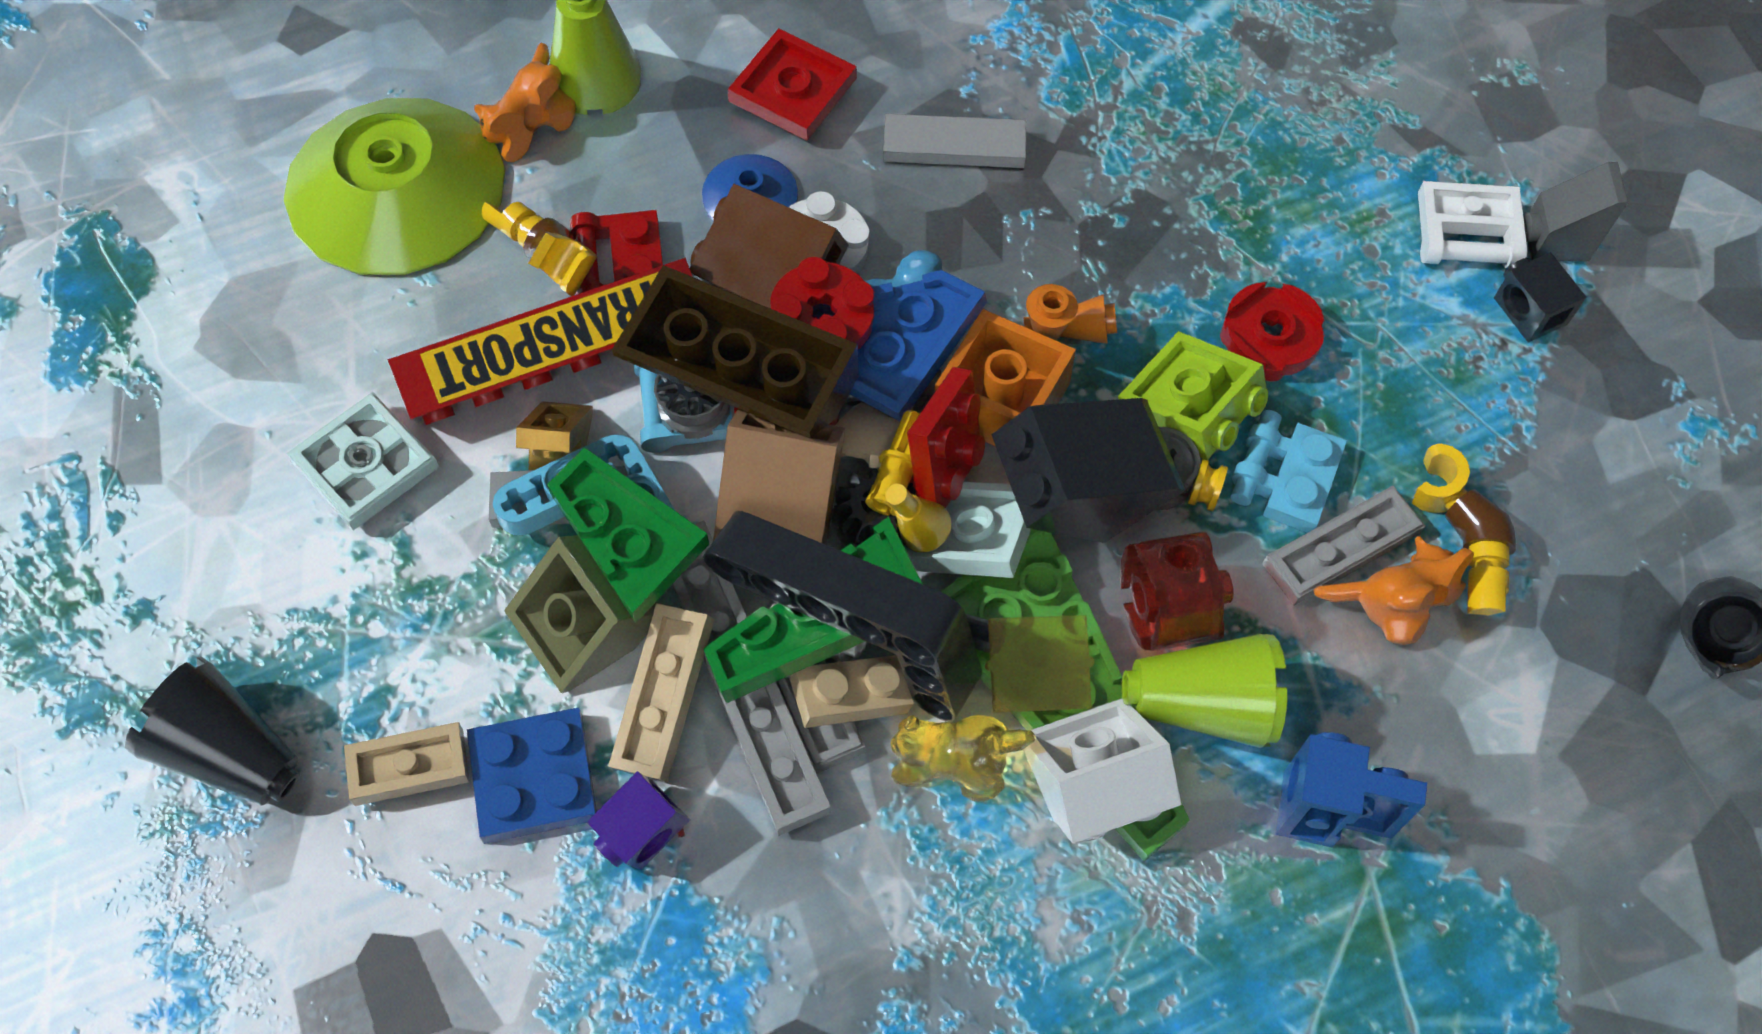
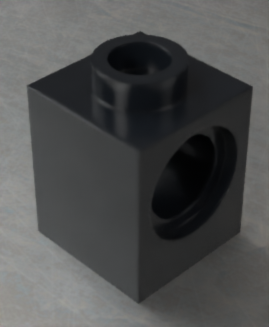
[1494,252,1587,342]

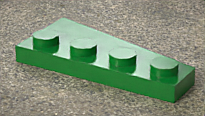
[703,516,922,704]

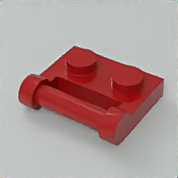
[570,210,663,295]

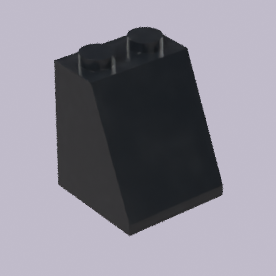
[991,398,1185,543]

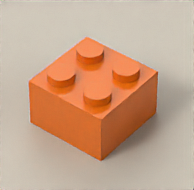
[935,309,1076,447]

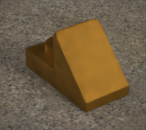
[516,401,593,470]

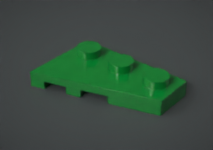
[547,447,710,623]

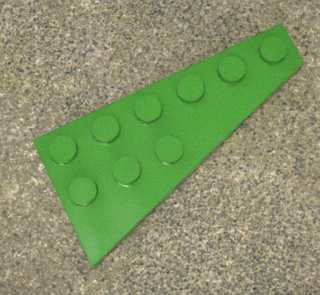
[941,529,1190,862]

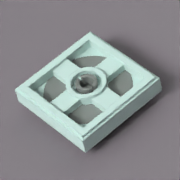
[286,392,439,531]

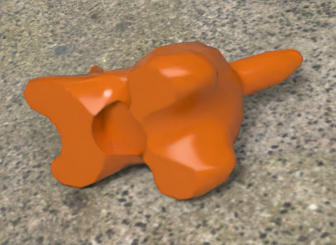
[474,43,576,163]
[1313,536,1474,645]

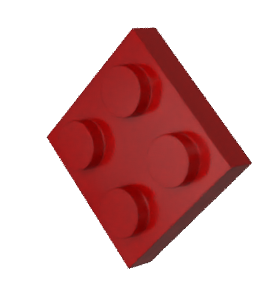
[727,28,857,141]
[907,367,985,508]

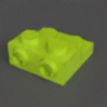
[1118,331,1268,460]

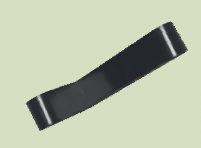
[703,511,982,722]

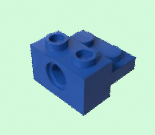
[1275,732,1427,848]

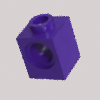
[587,771,691,870]

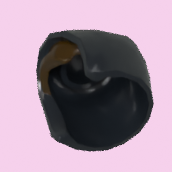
[1679,576,1762,679]

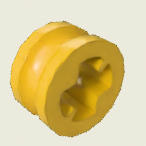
[1188,459,1228,512]

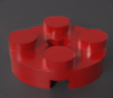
[770,257,874,350]
[1220,282,1325,382]

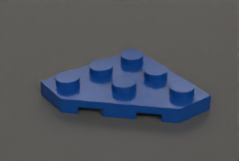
[812,270,987,422]

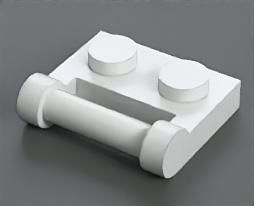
[1418,181,1527,268]

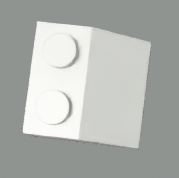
[1019,699,1182,844]

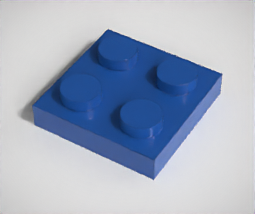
[467,707,597,844]

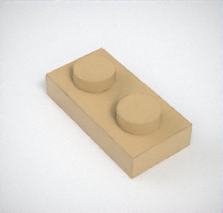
[790,655,914,728]
[344,722,470,806]

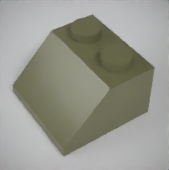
[504,535,656,693]

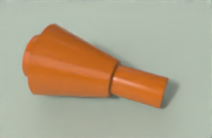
[1026,284,1078,340]
[1023,294,1117,344]

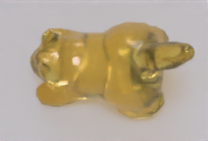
[890,715,1036,802]

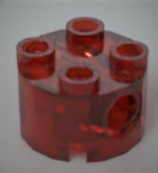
[1120,531,1234,651]

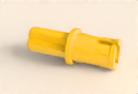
[865,410,920,516]

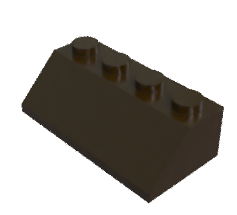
[611,265,859,438]

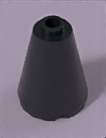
[124,657,300,806]

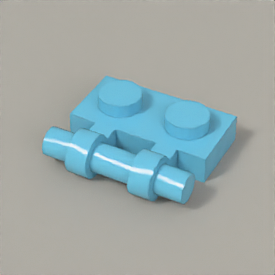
[1231,410,1347,533]

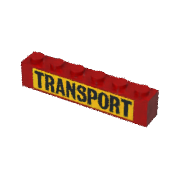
[387,257,692,425]

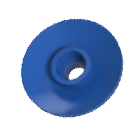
[702,154,798,222]

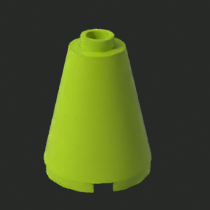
[549,0,641,115]
[1122,634,1287,748]

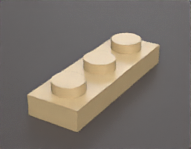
[608,603,715,783]

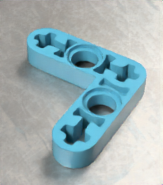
[493,435,676,535]

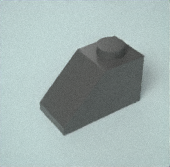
[1523,162,1628,261]

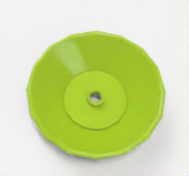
[283,98,505,276]

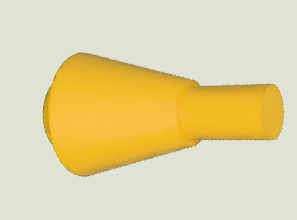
[885,484,951,553]

